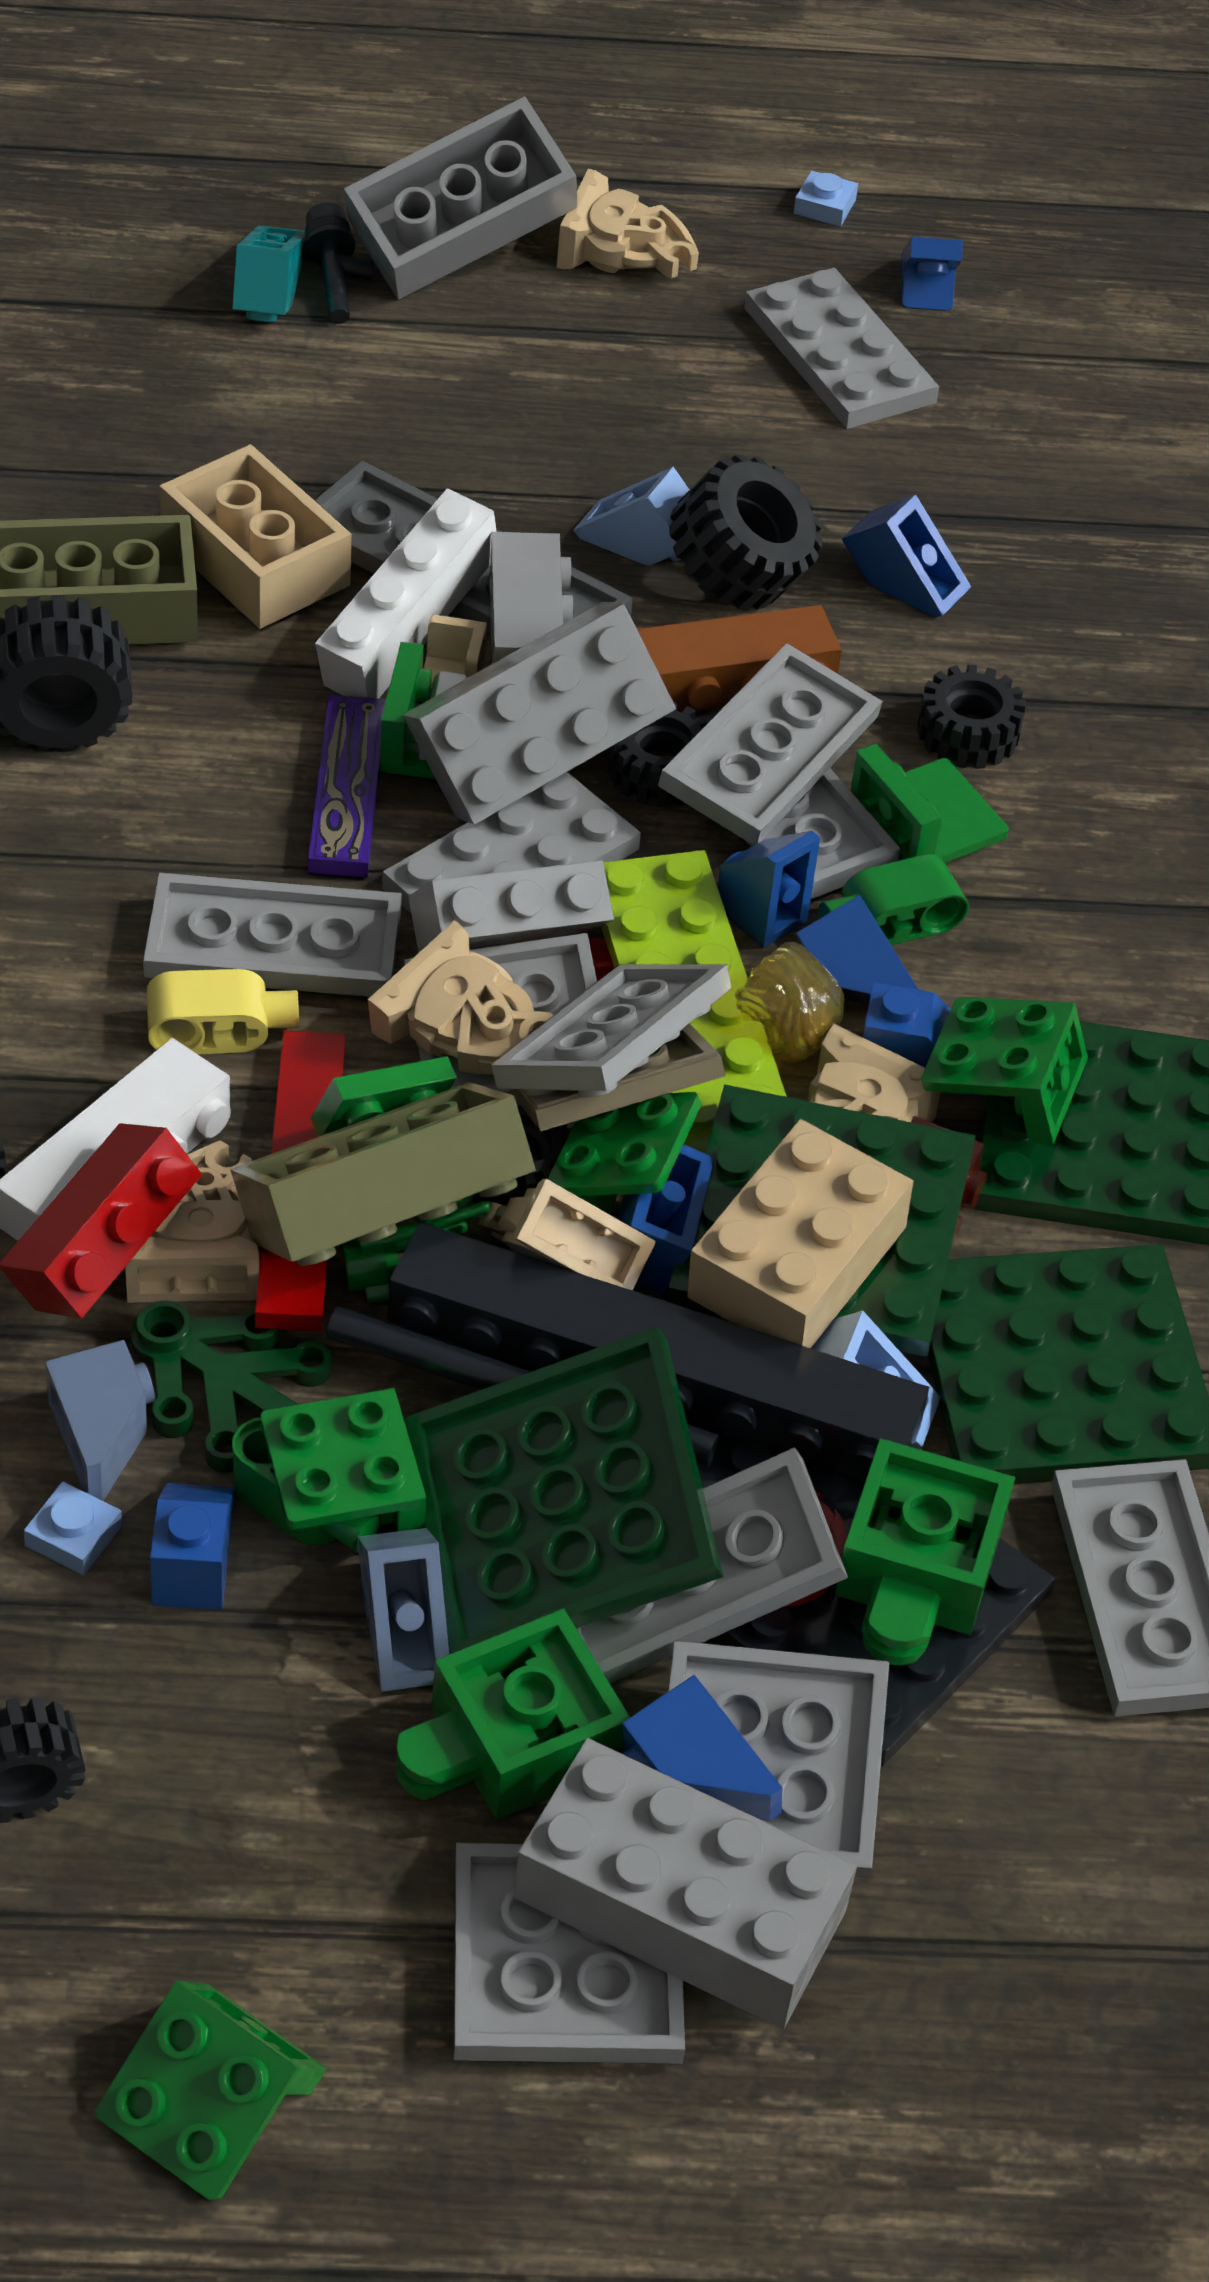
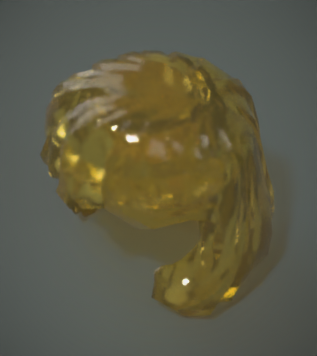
[735,942,844,1063]

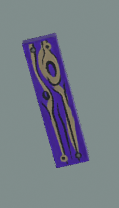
[308,695,386,878]

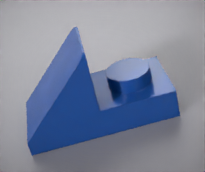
[900,237,963,310]

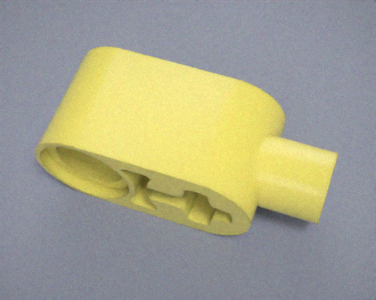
[147,969,299,1054]

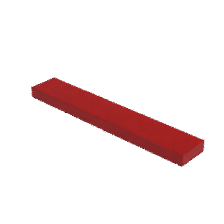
[255,1030,346,1331]

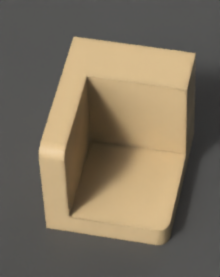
[423,615,487,687]

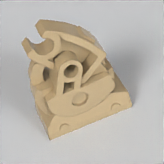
[556,169,699,279]
[368,920,554,1075]
[808,1024,941,1125]
[125,1140,259,1303]
[478,1179,656,1290]

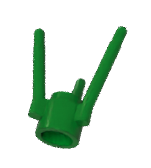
[341,1201,490,1305]

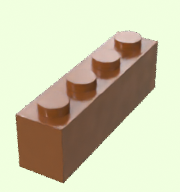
[637,605,842,713]

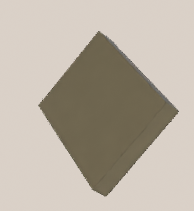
[510,1023,725,1131]

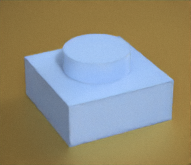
[794,170,858,227]
[24,1481,122,1576]

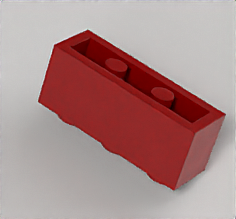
[0,1123,203,1319]

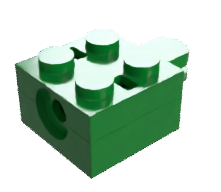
[835,1438,1015,1665]
[396,1609,630,1821]

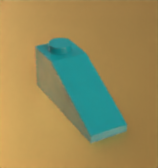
[232,225,306,322]

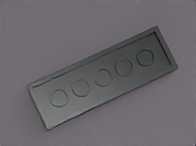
[315,461,633,634]

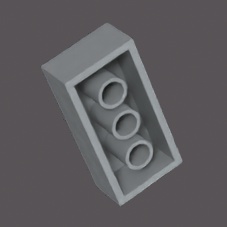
[344,96,577,300]
[403,601,676,825]
[513,1738,857,2030]

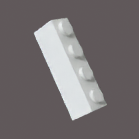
[315,488,497,698]
[0,1038,231,1241]

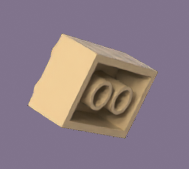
[160,444,352,629]
[687,1119,913,1348]

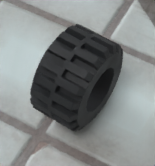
[669,455,822,610]
[0,595,133,752]

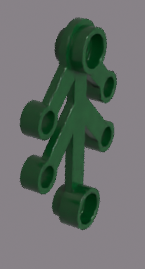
[130,1301,331,1473]

